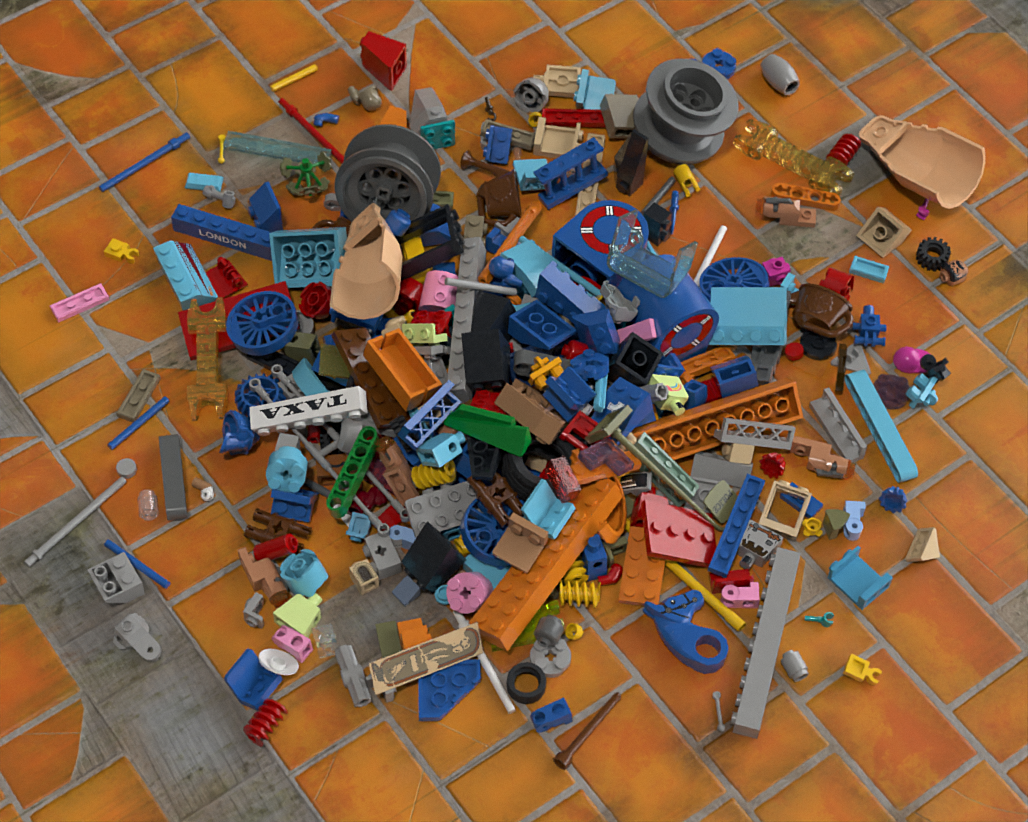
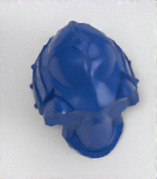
[219,410,260,455]

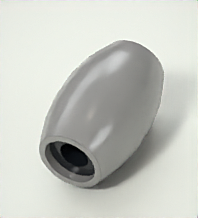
[761,54,800,95]

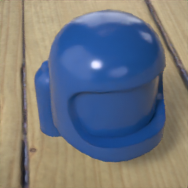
[489,256,522,289]

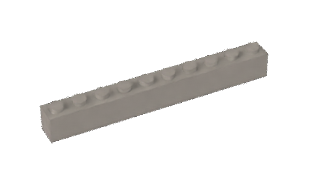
[447,237,487,404]
[730,547,801,739]

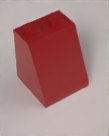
[360,31,407,91]

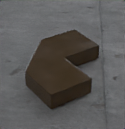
[835,344,847,391]

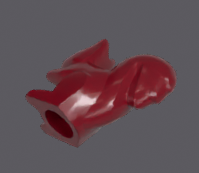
[346,482,388,516]

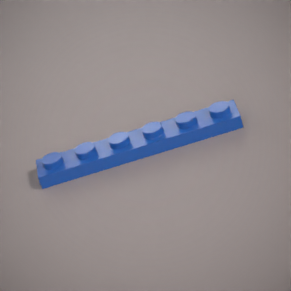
[707,474,765,578]

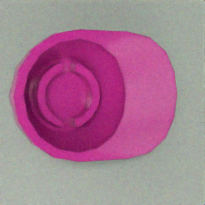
[893,346,930,373]

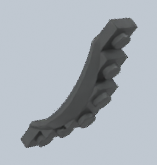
[751,291,791,385]

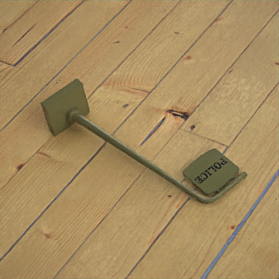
[584,405,738,531]

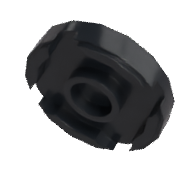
[800,330,837,361]

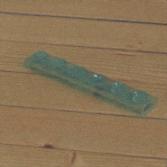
[224,131,331,164]

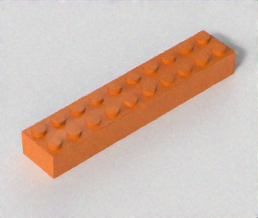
[618,378,804,473]
[469,478,623,651]

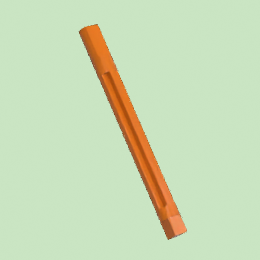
[478,201,542,284]

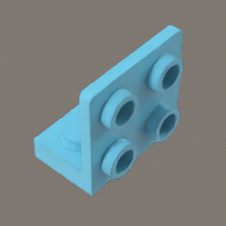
[512,159,559,191]
[521,479,576,540]

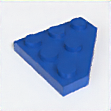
[418,659,481,721]

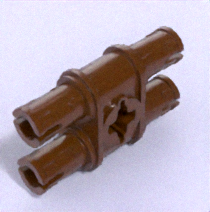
[467,471,524,528]
[244,508,312,555]

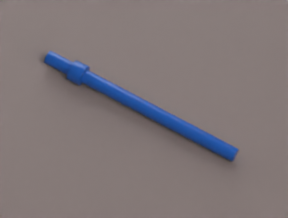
[99,132,190,192]

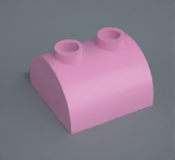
[418,270,458,312]

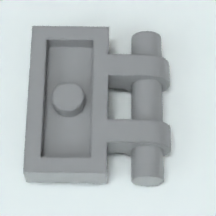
[413,345,451,358]

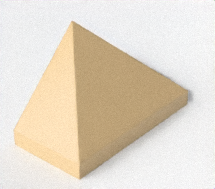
[905,527,940,562]

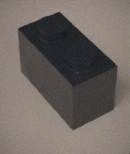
[643,202,672,246]

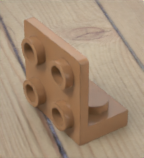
[492,512,549,573]

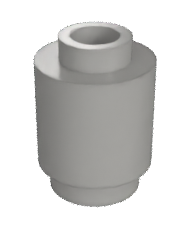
[780,650,809,682]

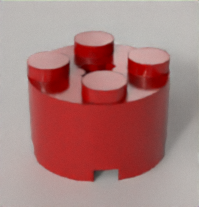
[819,267,855,301]
[393,277,424,316]

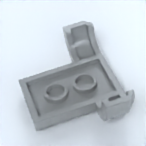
[336,409,396,453]

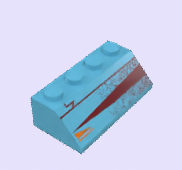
[153,241,219,310]

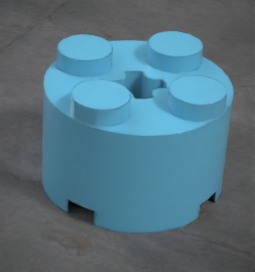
[266,446,308,493]
[280,549,328,597]

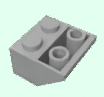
[87,552,145,603]

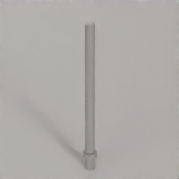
[24,476,127,567]

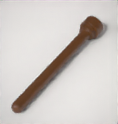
[553,692,621,770]

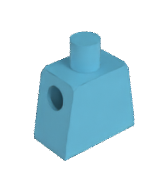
[416,431,466,467]

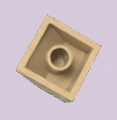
[856,207,912,258]

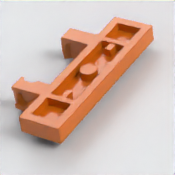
[679,345,735,385]
[563,440,642,487]

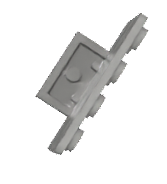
[404,481,483,537]

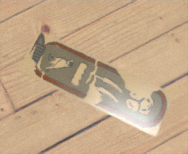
[369,622,483,695]

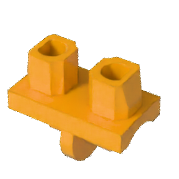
[528,356,563,391]

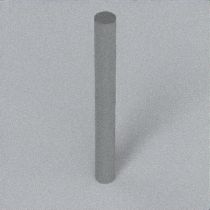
[445,277,517,296]

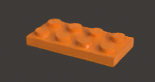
[618,526,666,606]

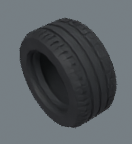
[501,432,575,502]

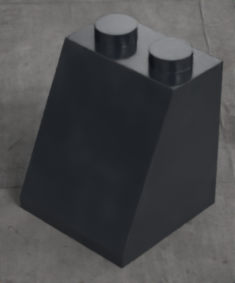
[471,290,517,343]
[461,329,510,392]
[608,332,664,387]
[401,522,467,594]

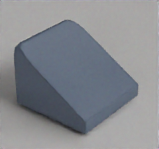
[392,575,420,606]

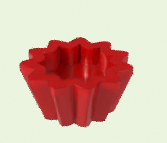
[759,452,786,479]

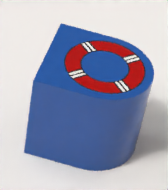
[552,200,649,288]
[617,254,719,364]

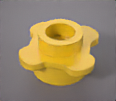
[802,518,823,537]

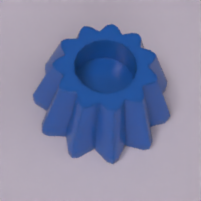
[879,486,907,513]

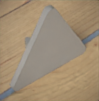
[830,343,871,376]

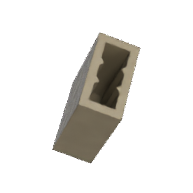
[600,94,638,138]

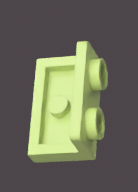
[402,323,447,346]

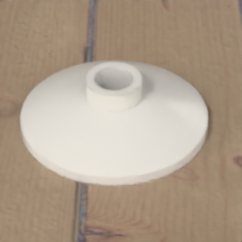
[258,649,299,675]

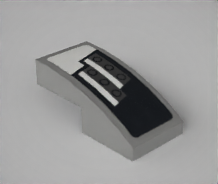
[620,472,652,496]

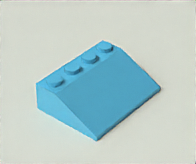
[269,227,347,288]
[709,287,787,345]

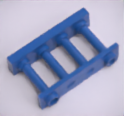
[533,137,608,210]

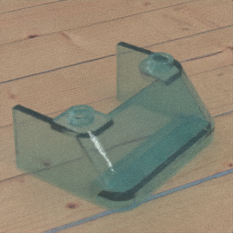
[607,209,698,298]

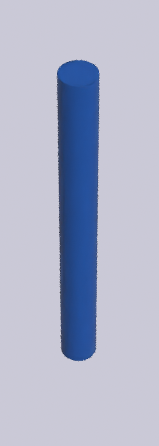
[107,396,169,450]
[104,539,170,589]

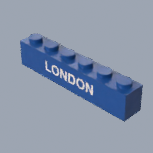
[171,204,272,261]

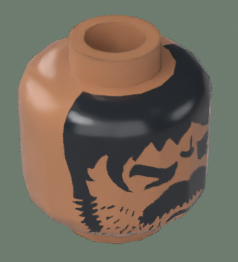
[939,259,968,286]

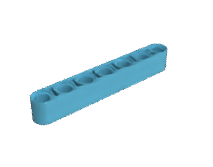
[845,369,918,483]

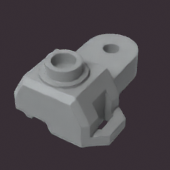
[600,280,640,324]
[113,613,162,663]

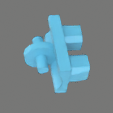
[905,373,938,408]

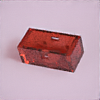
[545,456,582,503]

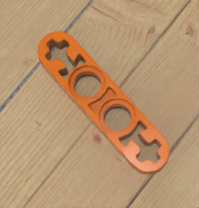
[771,183,841,211]

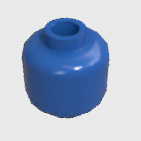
[385,209,411,237]

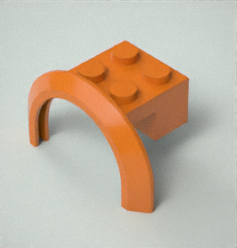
[595,475,627,544]

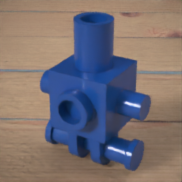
[852,305,887,347]

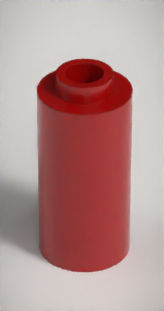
[253,533,298,561]

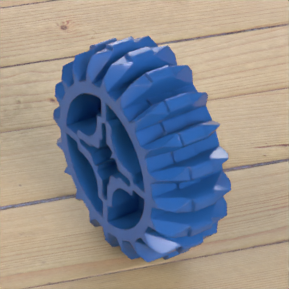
[235,373,286,419]

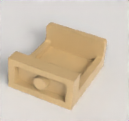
[533,117,583,158]

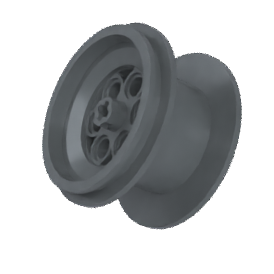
[633,59,739,165]
[334,124,441,222]

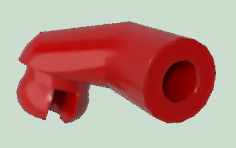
[597,563,623,586]

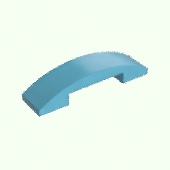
[292,357,330,396]

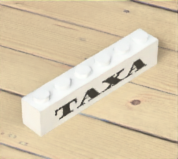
[249,386,367,436]

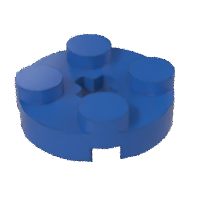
[702,48,736,79]
[570,349,609,381]

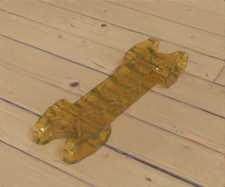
[733,120,854,196]
[187,297,228,421]

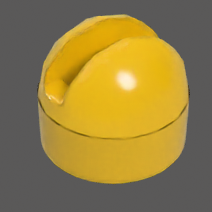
[528,112,542,127]
[565,623,583,640]

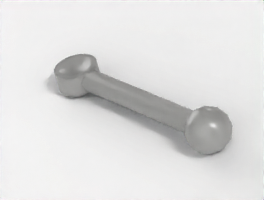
[712,691,725,732]

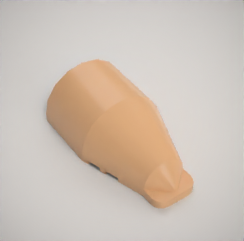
[859,115,986,209]
[330,203,402,320]

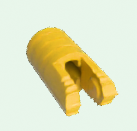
[674,164,701,197]

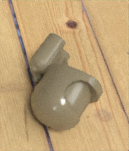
[348,86,382,111]

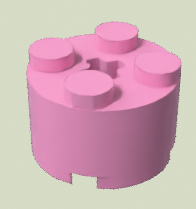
[446,572,493,614]

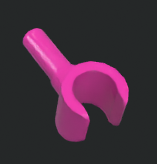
[916,199,929,220]

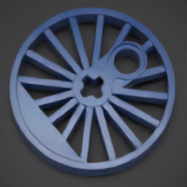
[699,257,770,302]
[226,291,298,356]
[460,496,524,567]

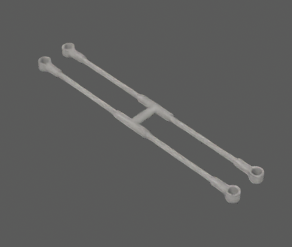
[249,364,410,537]

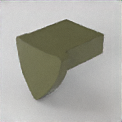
[822,509,850,540]

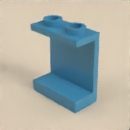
[827,546,893,610]

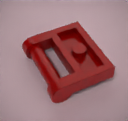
[559,411,610,460]

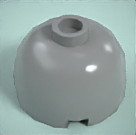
[514,77,549,113]

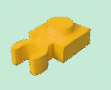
[104,238,139,264]
[842,653,882,685]

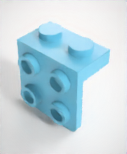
[573,69,616,110]

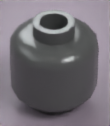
[534,615,564,647]

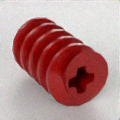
[826,133,862,170]
[243,699,288,747]

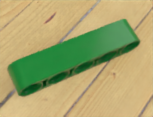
[326,426,380,518]

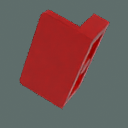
[708,569,754,594]

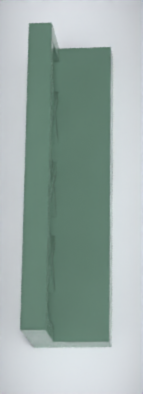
[624,432,699,507]

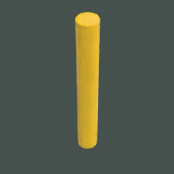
[270,64,318,92]

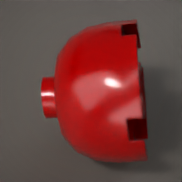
[299,281,331,320]

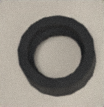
[506,662,546,704]

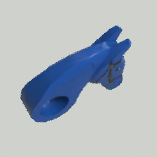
[642,590,729,674]

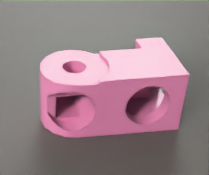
[721,582,760,608]
[272,625,313,663]

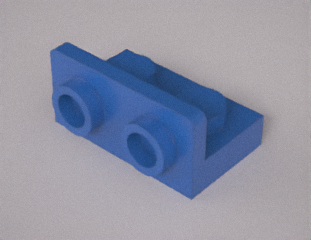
[483,125,513,165]

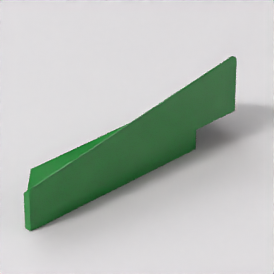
[444,404,532,457]

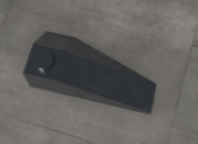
[613,129,649,197]
[466,434,506,480]

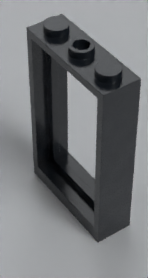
[395,204,465,281]

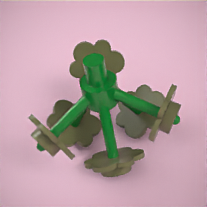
[280,152,331,196]

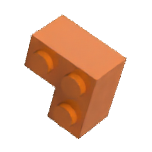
[397,618,432,651]

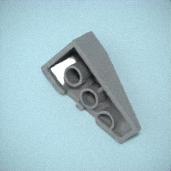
[409,87,447,135]

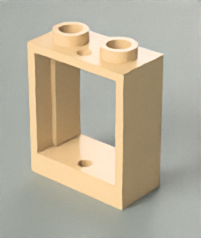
[759,480,812,541]

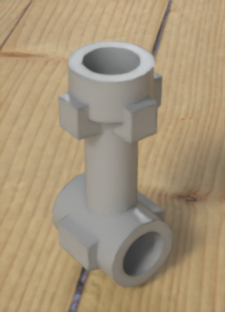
[203,185,236,208]

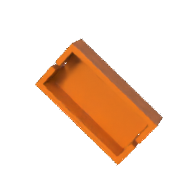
[363,328,442,412]

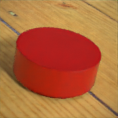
[785,342,804,361]

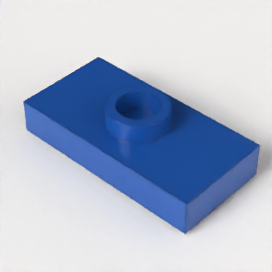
[780,482,823,519]

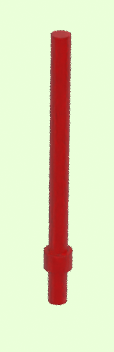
[278,98,344,164]

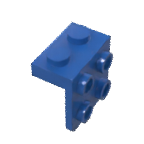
[224,648,283,711]

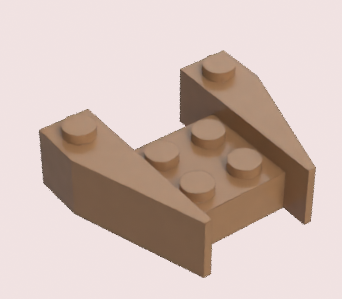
[494,378,567,444]

